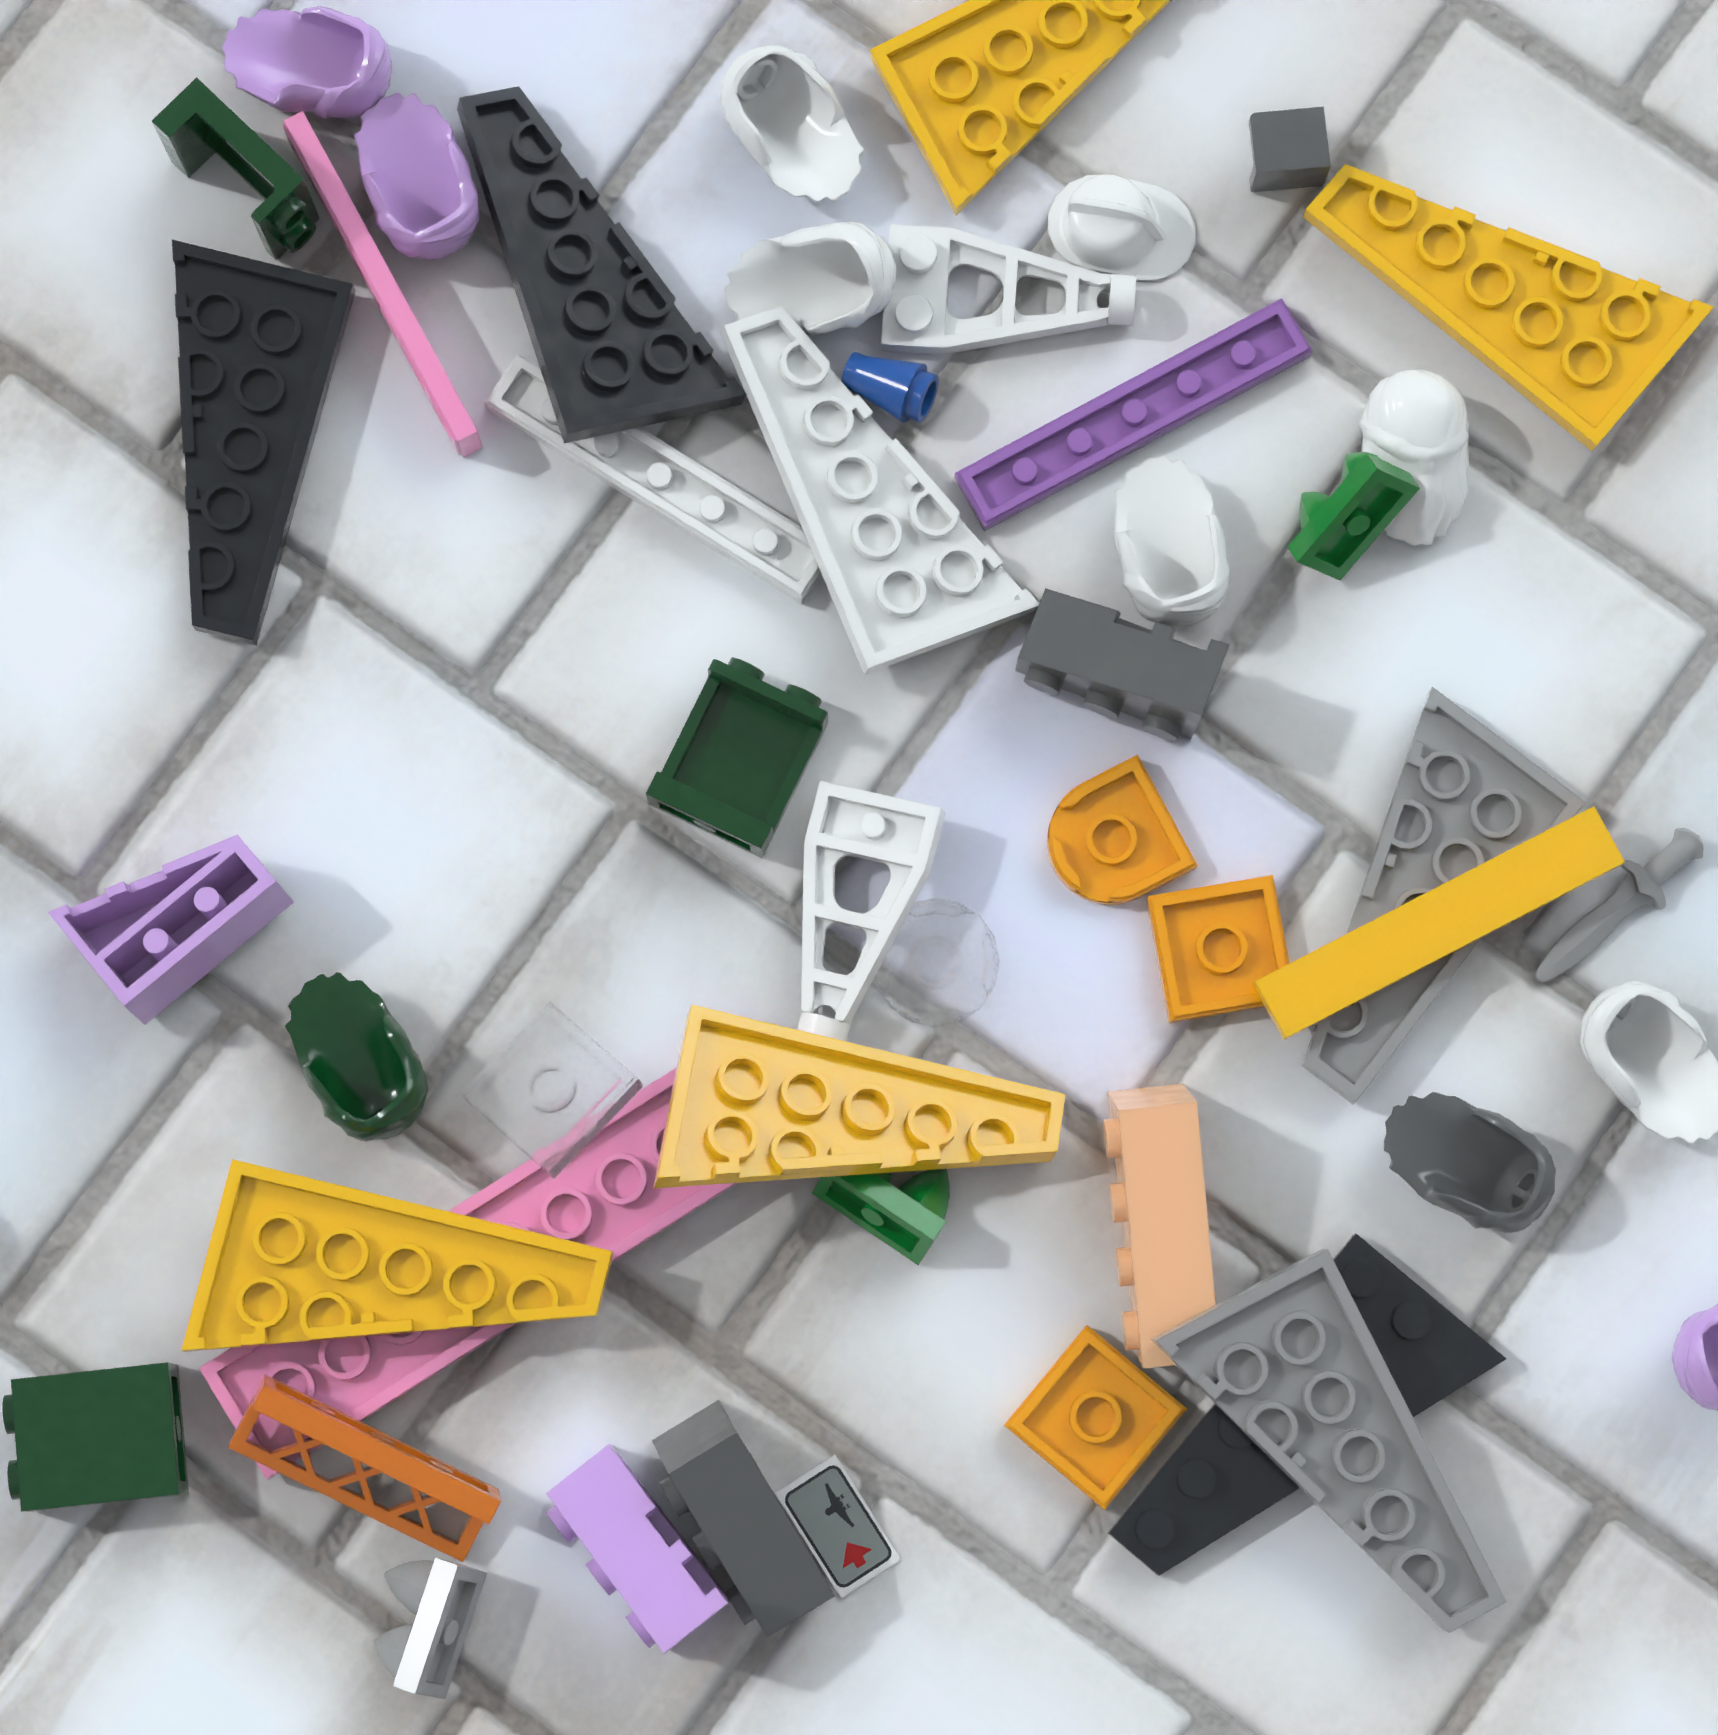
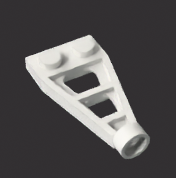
[881,224,1136,355]
[797,781,946,1041]

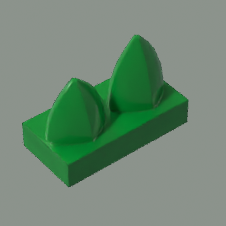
[1287,452,1420,580]
[812,1169,950,1266]

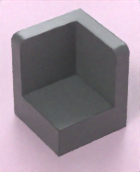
[1249,106,1331,192]

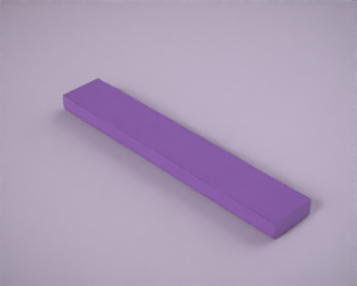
[954,298,1313,532]

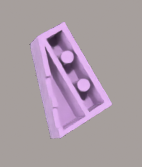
[48,835,294,1025]
[546,1444,730,1654]

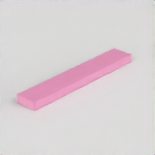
[283,111,483,457]

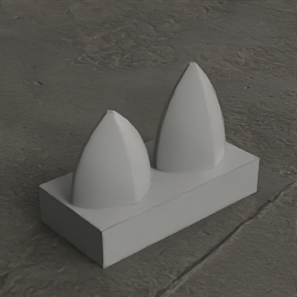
[374,1558,487,1699]

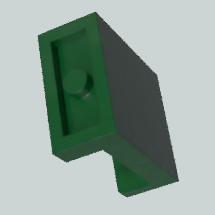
[152,77,320,260]
[646,657,828,858]
[2,1362,189,1512]

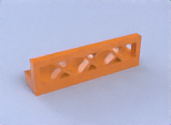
[228,1374,501,1562]

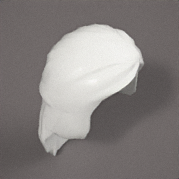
[719,44,864,203]
[724,221,896,335]
[1359,370,1469,546]
[1114,456,1231,628]
[1580,980,1718,1144]

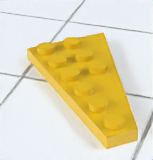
[870,0,1172,216]
[1303,164,1714,452]
[653,1004,1066,1189]
[181,1159,614,1352]

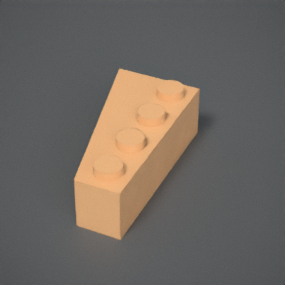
[1103,1084,1216,1369]

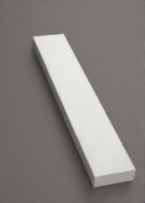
[484,352,821,604]

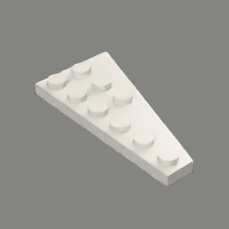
[721,306,1039,675]

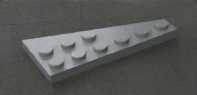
[1302,687,1585,1105]
[1151,1249,1506,1633]

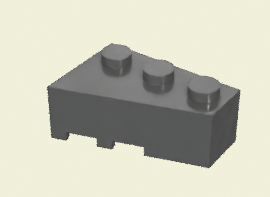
[1015,588,1230,741]
[652,1400,835,1638]

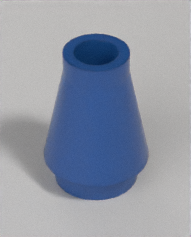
[841,352,939,423]

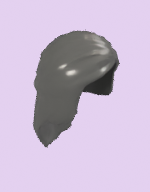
[1384,1092,1556,1233]

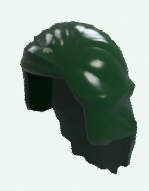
[285,972,429,1142]

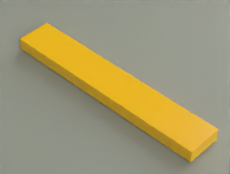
[1253,806,1625,1041]

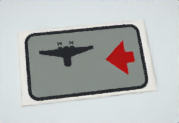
[775,1455,902,1599]

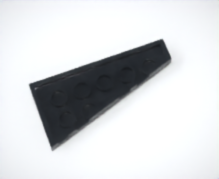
[457,86,747,444]
[172,239,356,646]
[1108,1233,1507,1576]

